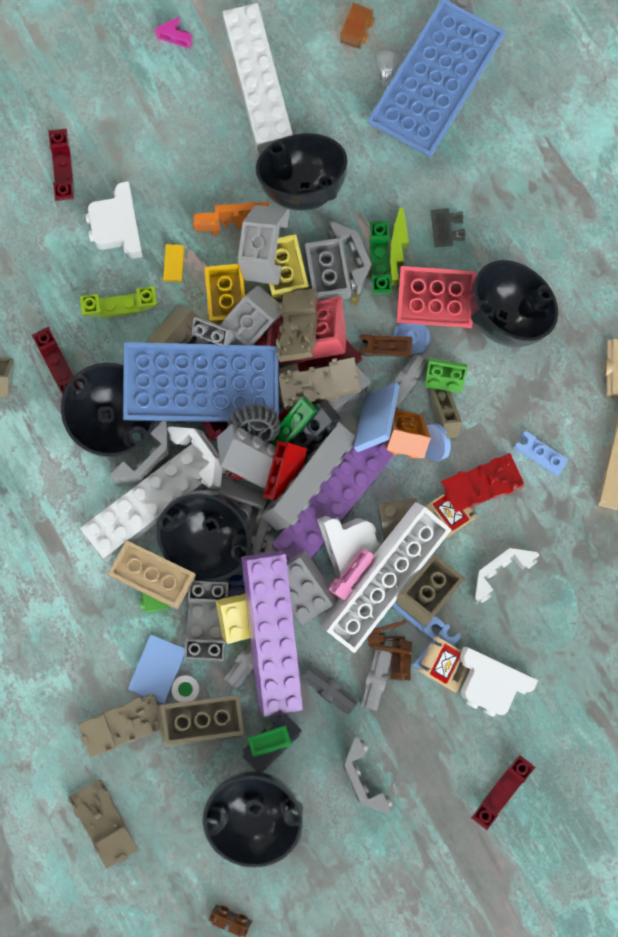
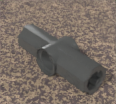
[301,666,358,715]

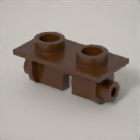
[391,639,412,681]
[208,904,252,937]

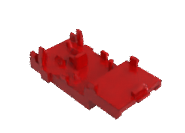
[441,453,525,513]

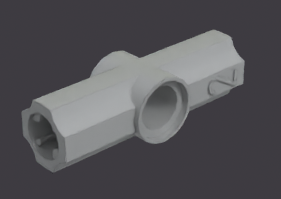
[394,353,428,409]
[224,643,254,689]
[361,650,392,712]

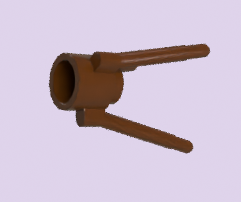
[368,620,412,655]

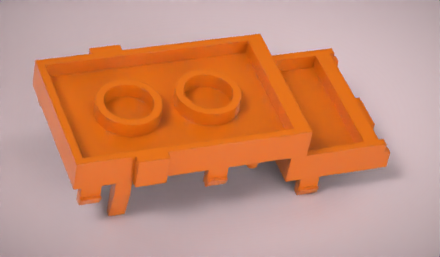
[193,202,270,236]

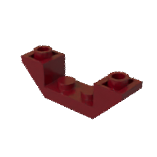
[48,128,74,201]
[32,326,81,396]
[471,755,536,831]

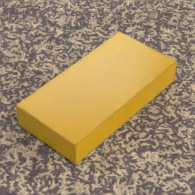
[163,244,185,283]

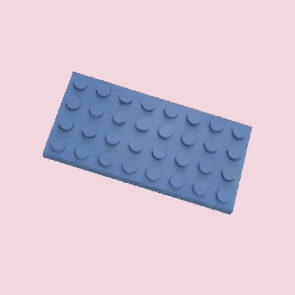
[367,0,506,158]
[123,342,279,422]

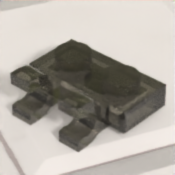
[430,208,465,248]

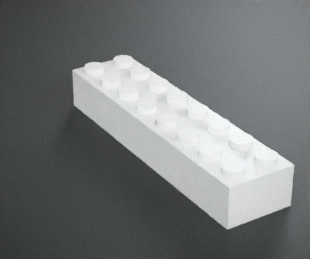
[223,3,293,153]
[80,444,227,562]
[319,502,451,653]

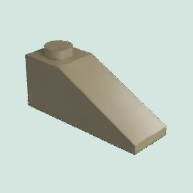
[428,388,462,438]

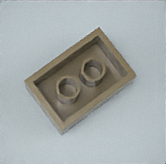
[395,554,465,627]

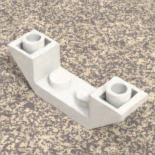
[167,427,223,490]
[474,548,539,604]

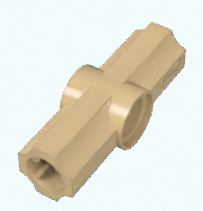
[604,339,618,398]

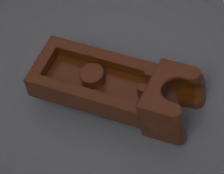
[358,334,413,357]

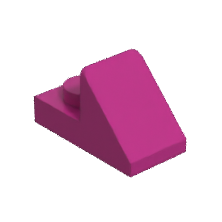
[155,17,193,49]

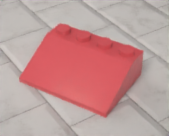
[397,266,476,328]
[266,296,346,366]

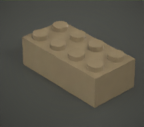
[157,695,245,748]

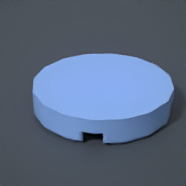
[393,323,430,357]
[425,423,450,462]

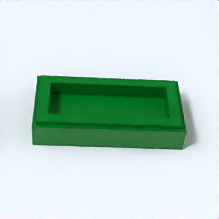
[248,725,292,758]

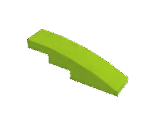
[389,207,409,286]

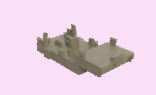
[276,288,318,362]
[279,357,361,411]
[78,693,160,758]
[68,779,138,869]

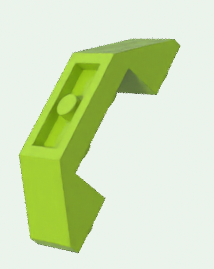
[79,286,157,318]

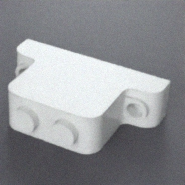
[85,181,143,259]
[317,516,381,579]
[460,647,538,717]

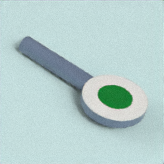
[172,675,199,702]

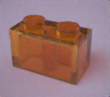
[340,3,375,49]

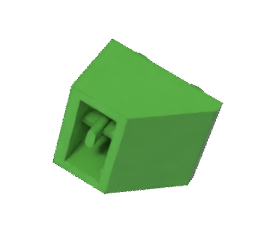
[424,358,468,393]

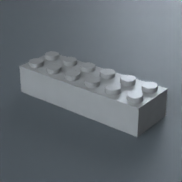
[260,422,356,531]

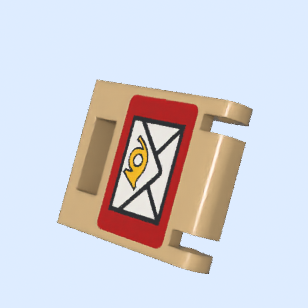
[425,494,478,543]
[418,636,469,693]

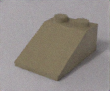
[378,498,418,542]

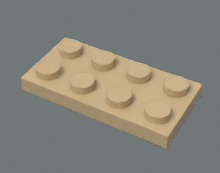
[108,540,196,610]

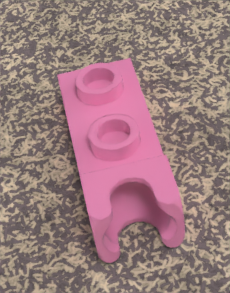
[328,548,375,601]

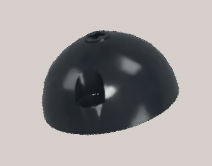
[256,133,348,211]
[469,260,558,347]
[61,362,155,457]
[157,490,253,582]
[202,771,303,868]

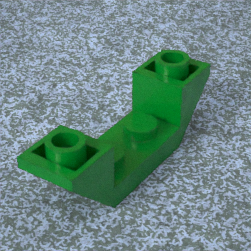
[370,221,392,294]

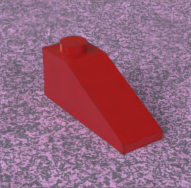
[263,441,307,501]

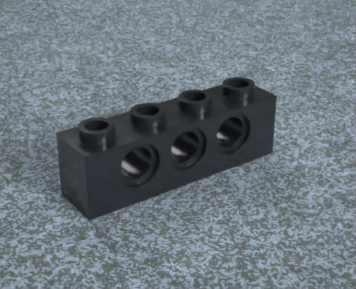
[290,400,341,454]

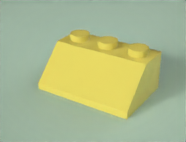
[268,234,309,301]

